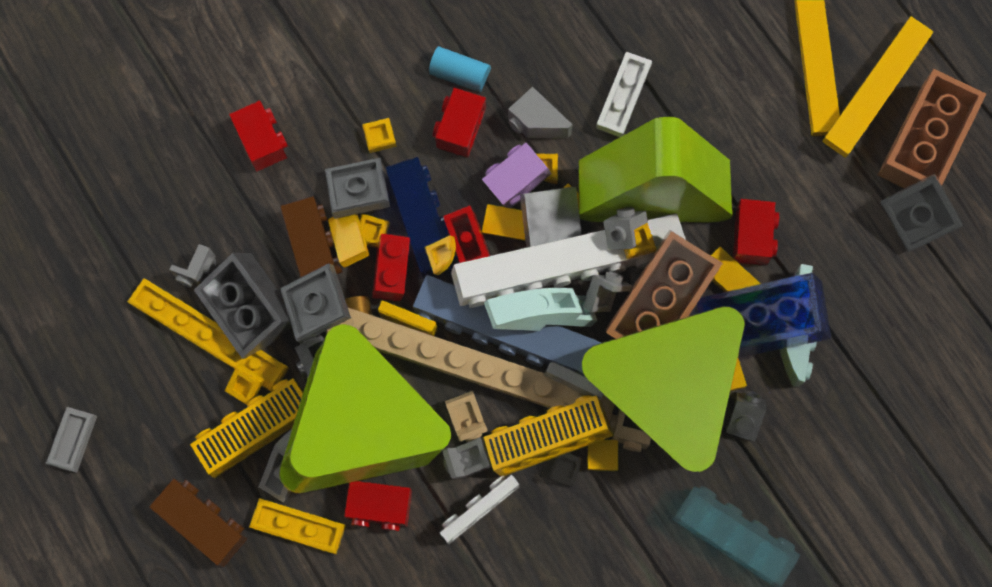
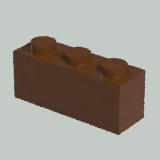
[280,196,343,282]
[149,479,248,567]

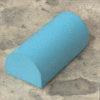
[429,46,491,93]

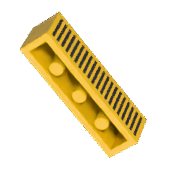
[190,378,303,478]
[484,395,613,476]

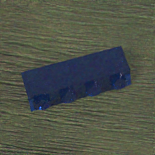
[385,157,458,279]

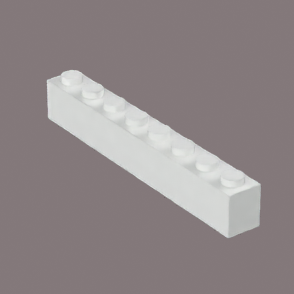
[451,214,686,308]

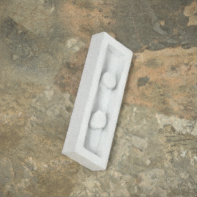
[596,52,652,137]
[440,475,519,544]

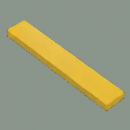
[794,0,840,136]
[822,16,934,158]
[127,278,289,392]

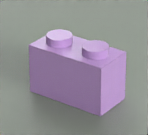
[482,143,552,208]

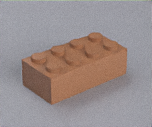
[878,69,986,189]
[606,230,723,339]

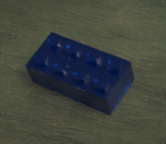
[697,272,831,358]

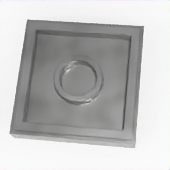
[520,187,581,248]

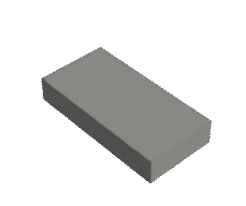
[544,362,603,399]
[46,407,97,473]

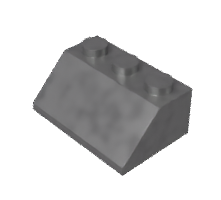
[194,253,292,359]

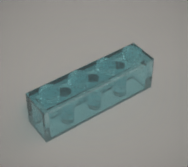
[672,486,800,587]

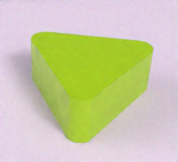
[579,117,732,222]
[582,307,745,472]
[279,324,451,493]

